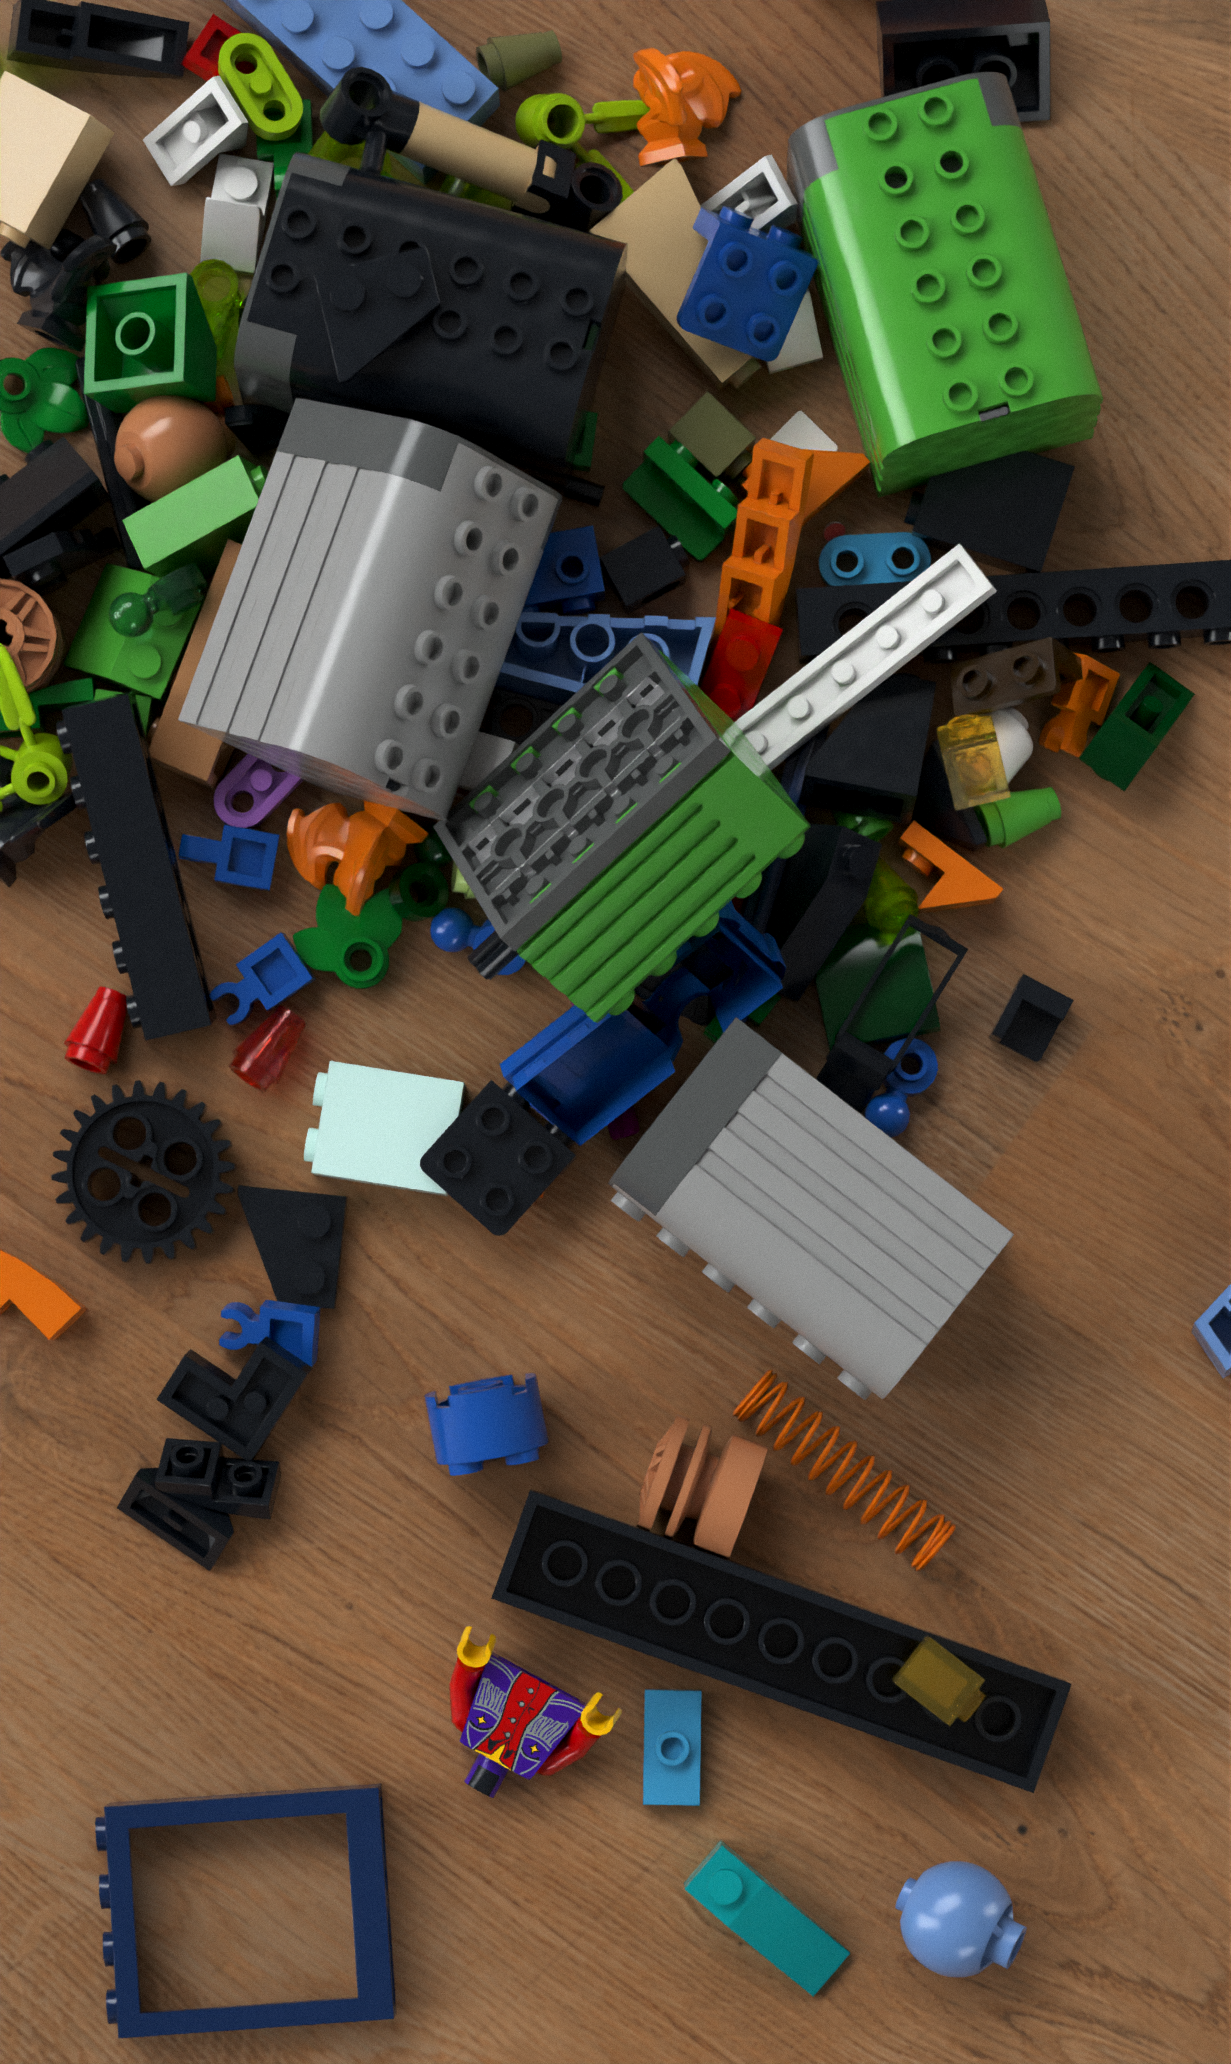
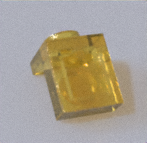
[936,714,1011,811]

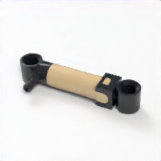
[320,67,623,233]

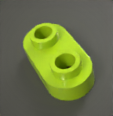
[218,33,303,141]

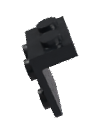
[420,1080,576,1236]

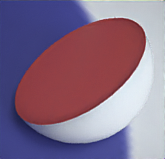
[824,521,845,541]

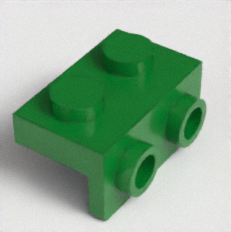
[622,436,739,562]

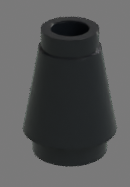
[78,179,151,264]

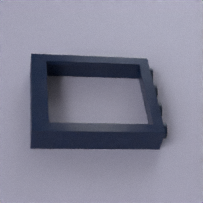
[95,1783,397,2038]

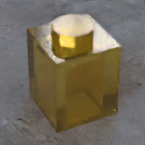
[892,1635,986,1726]

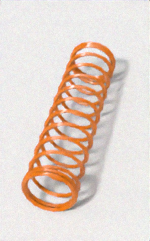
[733,1370,956,1571]

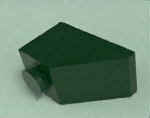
[1079,662,1195,791]

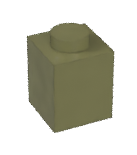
[668,391,756,483]

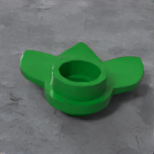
[0,348,89,454]
[293,884,402,989]

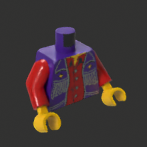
[449,1626,622,1798]

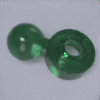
[109,563,208,638]

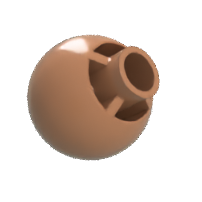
[114,395,236,503]

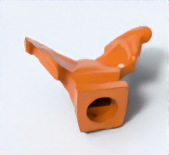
[633,47,742,167]
[286,801,429,917]

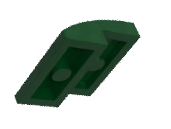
[814,913,941,1051]

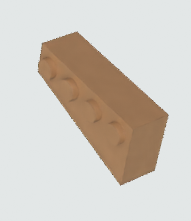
[147,539,242,790]

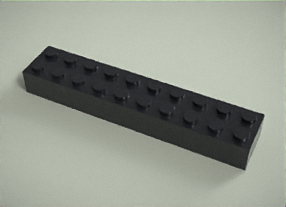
[491,1489,1071,1793]

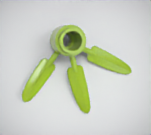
[515,93,650,222]
[0,643,73,812]

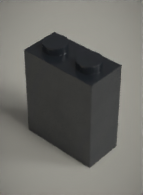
[904,451,1075,574]

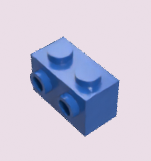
[522,525,605,616]

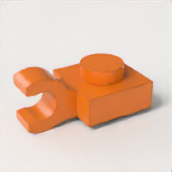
[1039,652,1120,757]

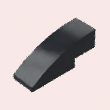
[7,0,190,79]

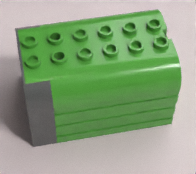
[786,72,1104,498]

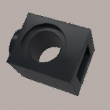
[600,526,690,615]

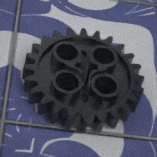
[51,1080,237,1264]

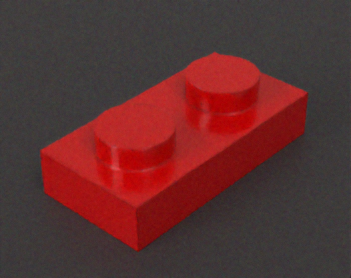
[700,608,783,722]

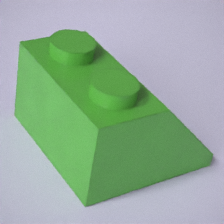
[63,563,206,708]

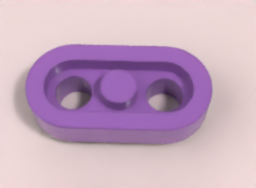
[213,754,303,830]

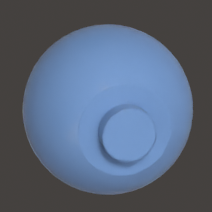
[895,1861,1027,1977]

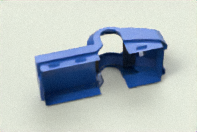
[500,900,786,1146]

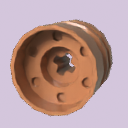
[0,578,68,694]
[637,1414,768,1560]

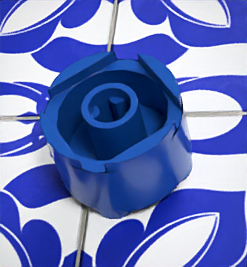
[424,1373,549,1476]

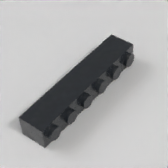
[56,691,217,1041]

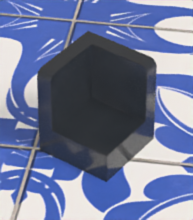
[988,974,1074,1062]

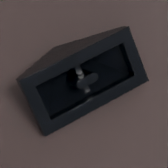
[905,738,987,851]
[117,1468,234,1571]

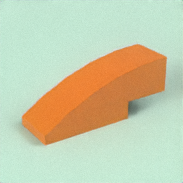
[0,1248,88,1341]

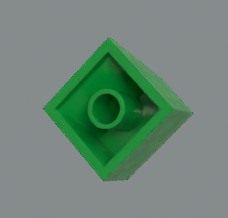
[84,272,217,414]

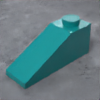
[684,1840,850,1997]

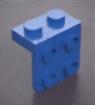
[677,206,818,362]

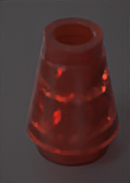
[229,1006,306,1092]

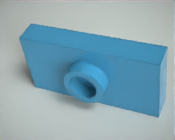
[643,1689,702,1806]

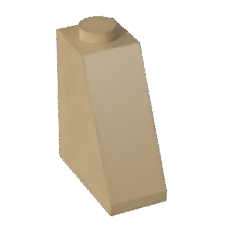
[0,71,114,250]

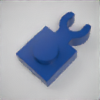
[209,932,316,1025]
[219,1300,321,1367]

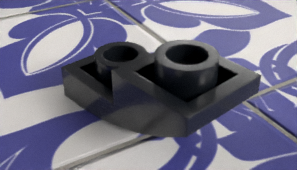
[155,1438,281,1520]

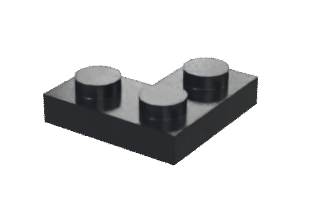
[156,1336,313,1461]

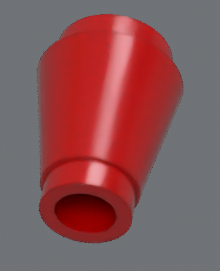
[64,987,127,1075]

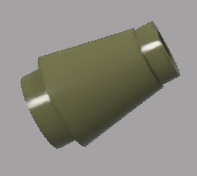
[476,30,562,92]

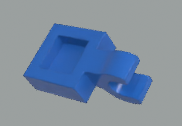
[178,825,280,891]

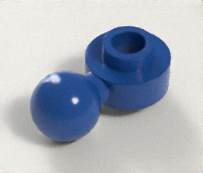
[430,908,526,975]
[865,1038,938,1138]

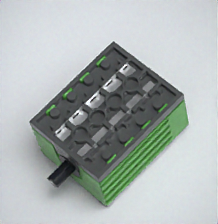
[433,632,811,1023]

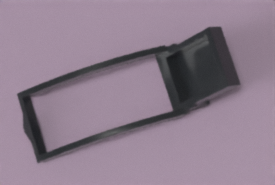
[816,914,968,1113]

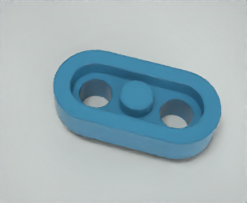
[819,532,931,587]

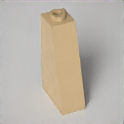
[589,158,762,391]

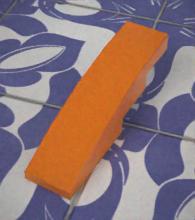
[710,438,814,661]

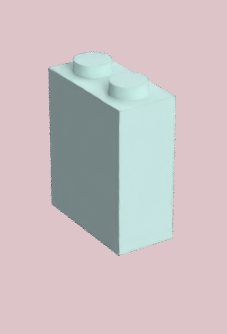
[304,1061,466,1197]

